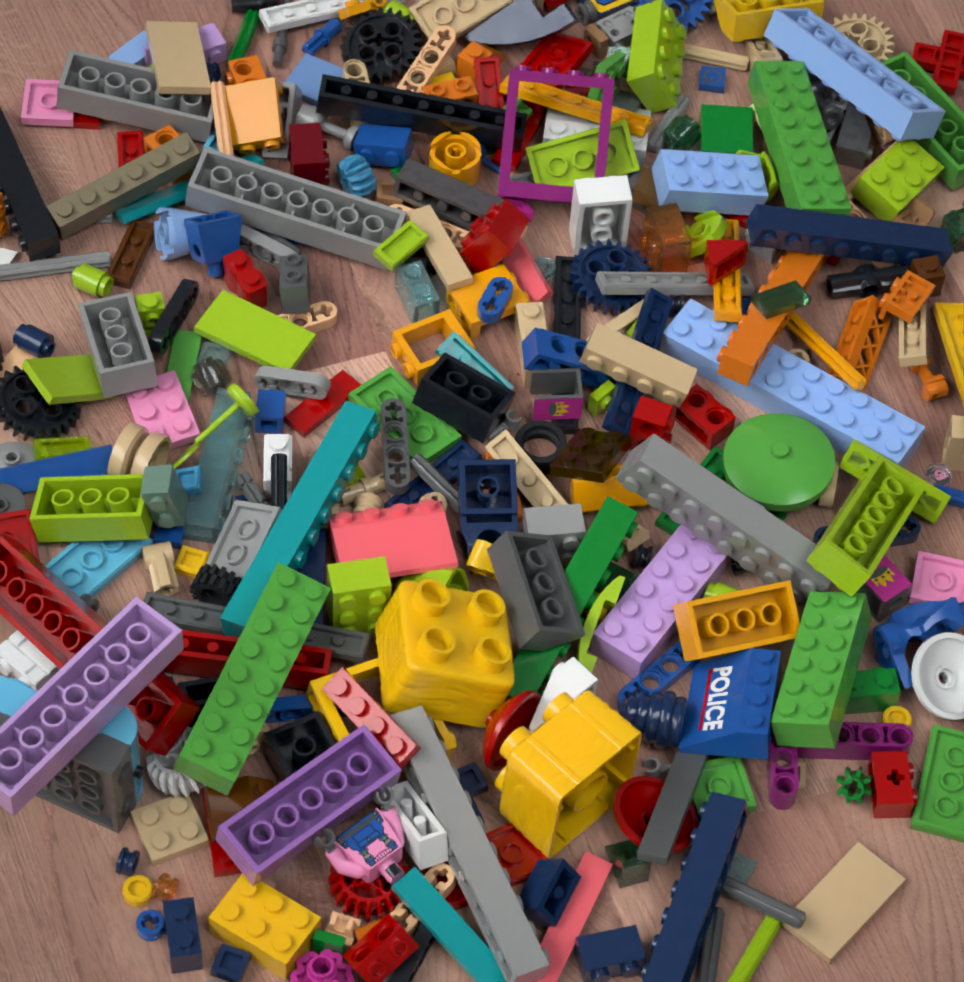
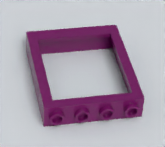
[497,65,615,204]

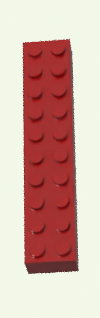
[0,534,201,756]

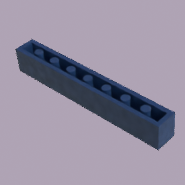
[746,204,953,268]
[641,791,749,982]

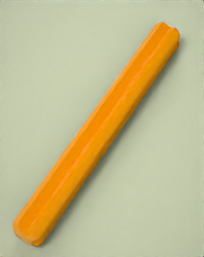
[786,312,867,391]

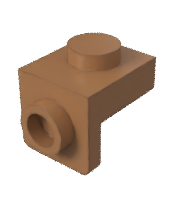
[892,197,936,226]

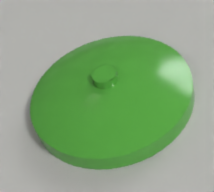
[722,413,835,511]

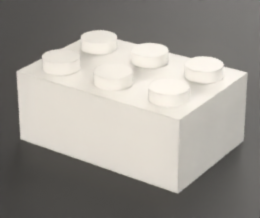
[569,175,633,255]

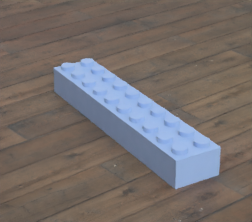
[659,298,925,468]

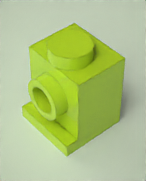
[134,291,165,336]

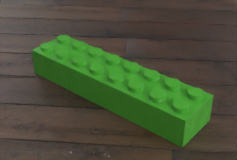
[747,61,852,216]
[173,562,331,796]

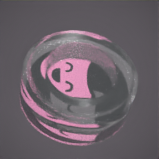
[923,463,953,487]

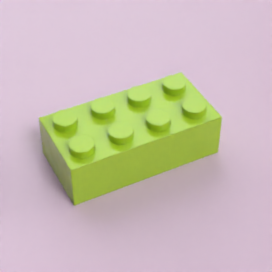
[626,0,687,114]
[29,474,153,543]

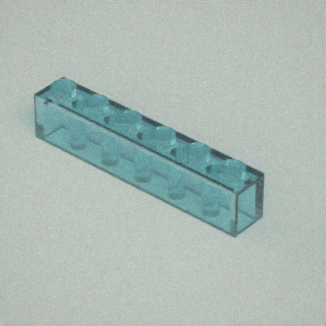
[183,388,254,544]

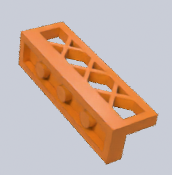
[827,295,893,393]

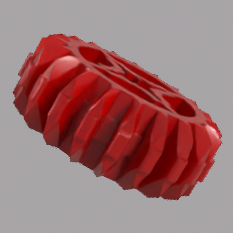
[328,856,409,923]

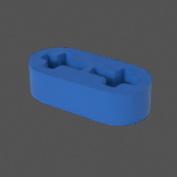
[477,277,513,324]

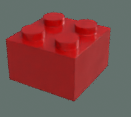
[459,198,530,273]

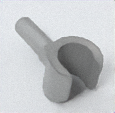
[488,409,522,441]
[643,757,672,778]

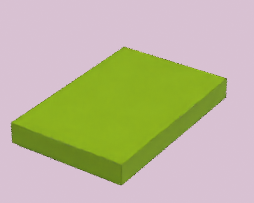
[22,354,116,405]

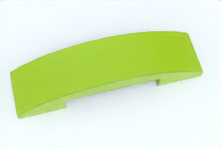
[576,576,625,673]

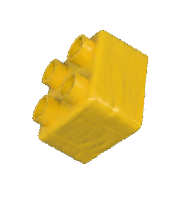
[375,579,515,728]
[495,690,642,859]

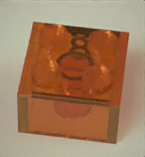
[639,203,692,272]

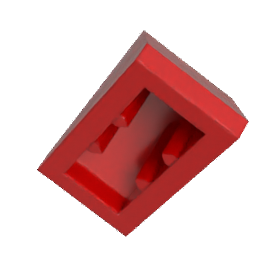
[704,240,748,286]

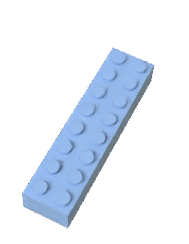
[764,8,946,141]

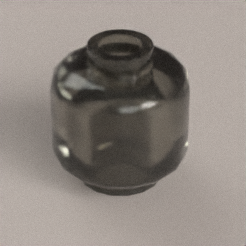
[191,356,232,399]

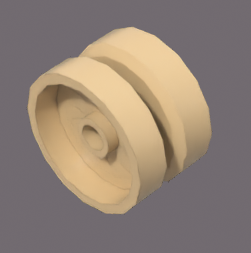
[107,422,172,475]

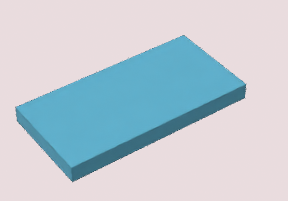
[45,538,153,599]

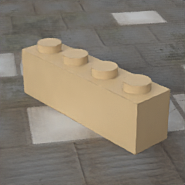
[579,323,698,407]

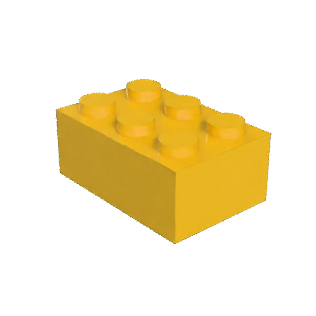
[208,873,321,981]

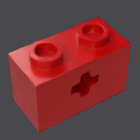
[867,751,918,818]

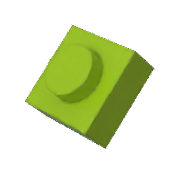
[587,380,616,417]

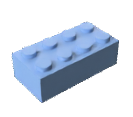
[651,149,769,216]

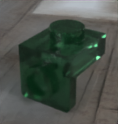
[941,208,964,254]

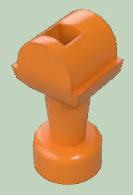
[908,356,949,402]

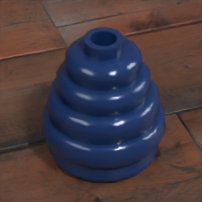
[619,691,687,749]

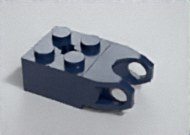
[457,459,518,561]

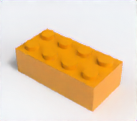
[673,580,800,662]

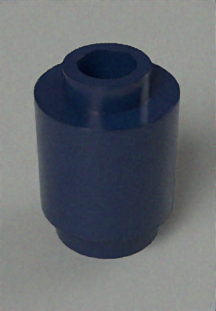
[13,324,56,358]

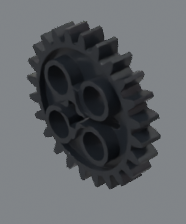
[340,7,423,85]
[0,366,83,443]

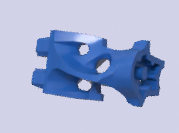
[873,597,964,690]

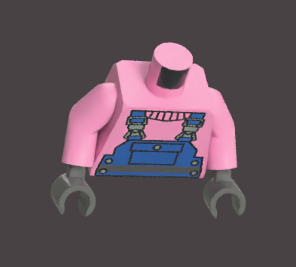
[313,787,405,885]

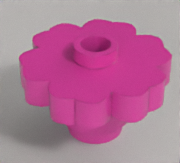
[290,949,354,982]

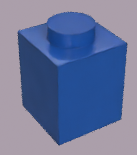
[255,389,286,434]

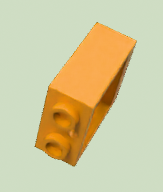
[390,309,476,387]

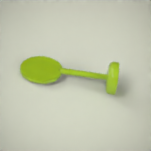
[171,383,259,468]

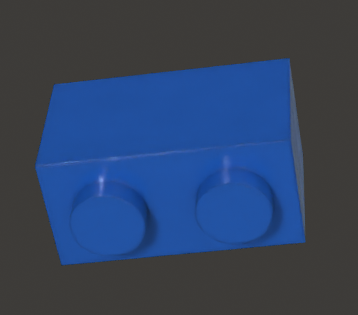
[354,124,413,168]

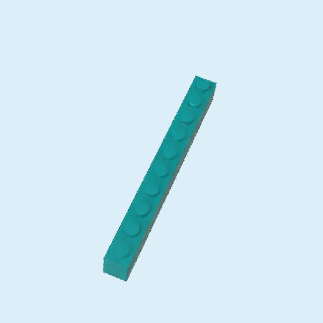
[220,401,380,637]

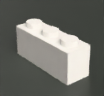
[380,781,448,870]

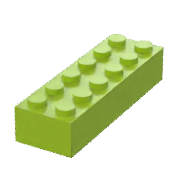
[806,455,925,597]

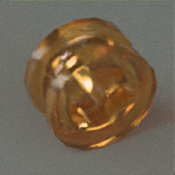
[151,872,180,903]

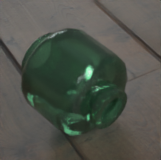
[663,115,701,151]

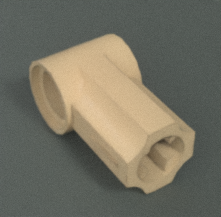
[142,541,179,597]

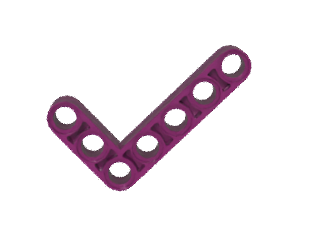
[766,722,914,810]

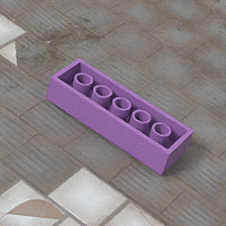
[215,724,402,887]

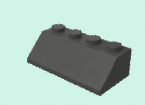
[487,531,585,651]

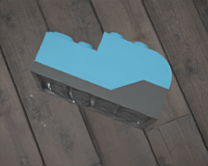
[0,675,145,834]

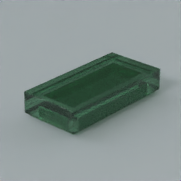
[751,280,812,319]

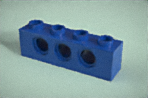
[522,327,617,388]

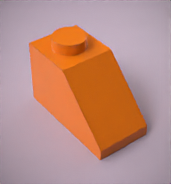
[456,41,506,88]

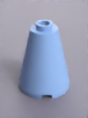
[154,207,206,261]

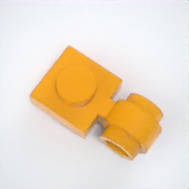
[337,0,387,20]

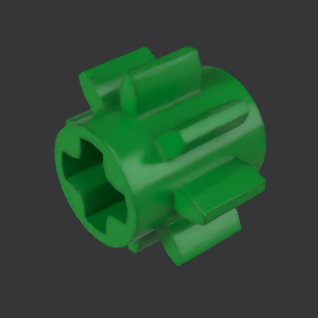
[836,766,873,804]

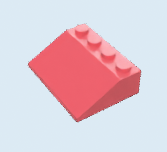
[328,499,458,578]

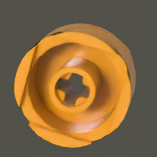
[429,131,482,186]

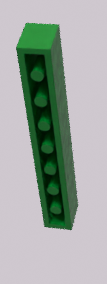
[504,496,639,702]

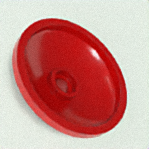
[483,690,541,771]
[612,776,698,854]

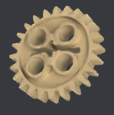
[827,13,895,62]

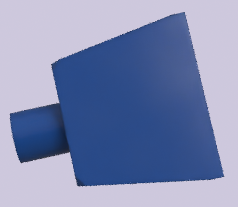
[184,210,242,276]

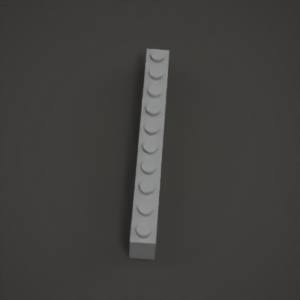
[390,705,550,982]

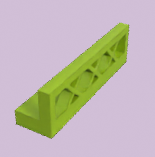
[838,439,951,524]

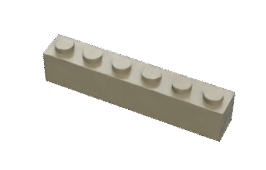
[47,132,200,240]

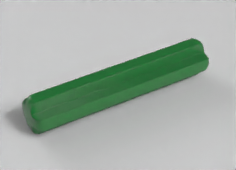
[227,9,260,67]

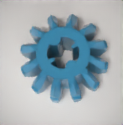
[337,153,376,198]

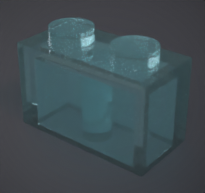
[395,260,440,324]

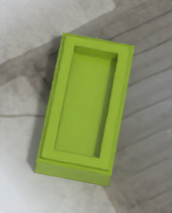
[373,220,430,272]

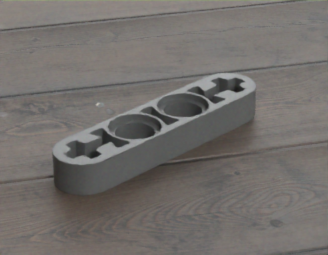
[380,398,411,495]

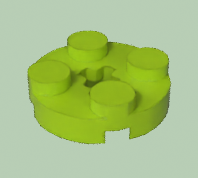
[677,210,729,259]

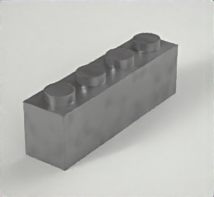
[391,158,504,230]

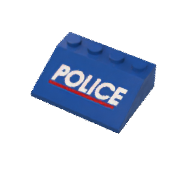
[679,648,781,760]

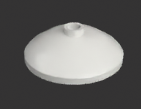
[911,632,964,720]

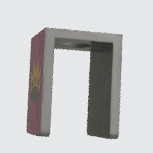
[530,368,583,420]
[856,555,913,623]

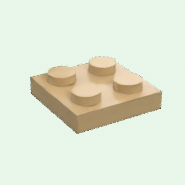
[130,793,210,867]

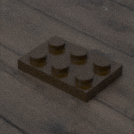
[550,427,632,483]

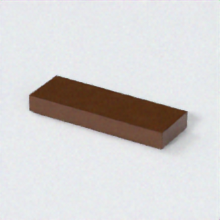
[107,219,154,290]

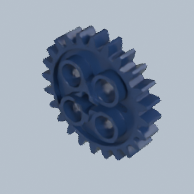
[569,239,653,316]

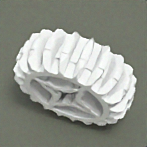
[146,726,206,798]

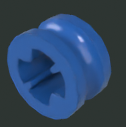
[136,909,165,942]

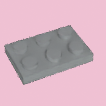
[206,500,282,579]

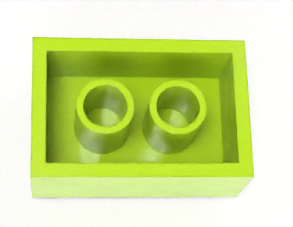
[850,139,945,222]
[327,556,392,636]

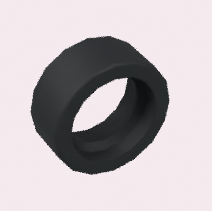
[515,420,567,474]

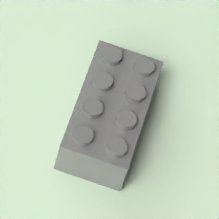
[78,292,158,398]

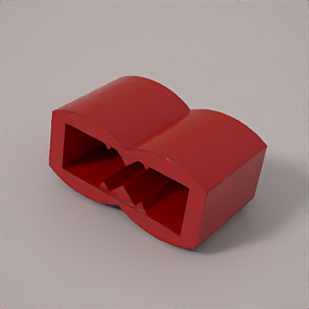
[223,249,267,308]

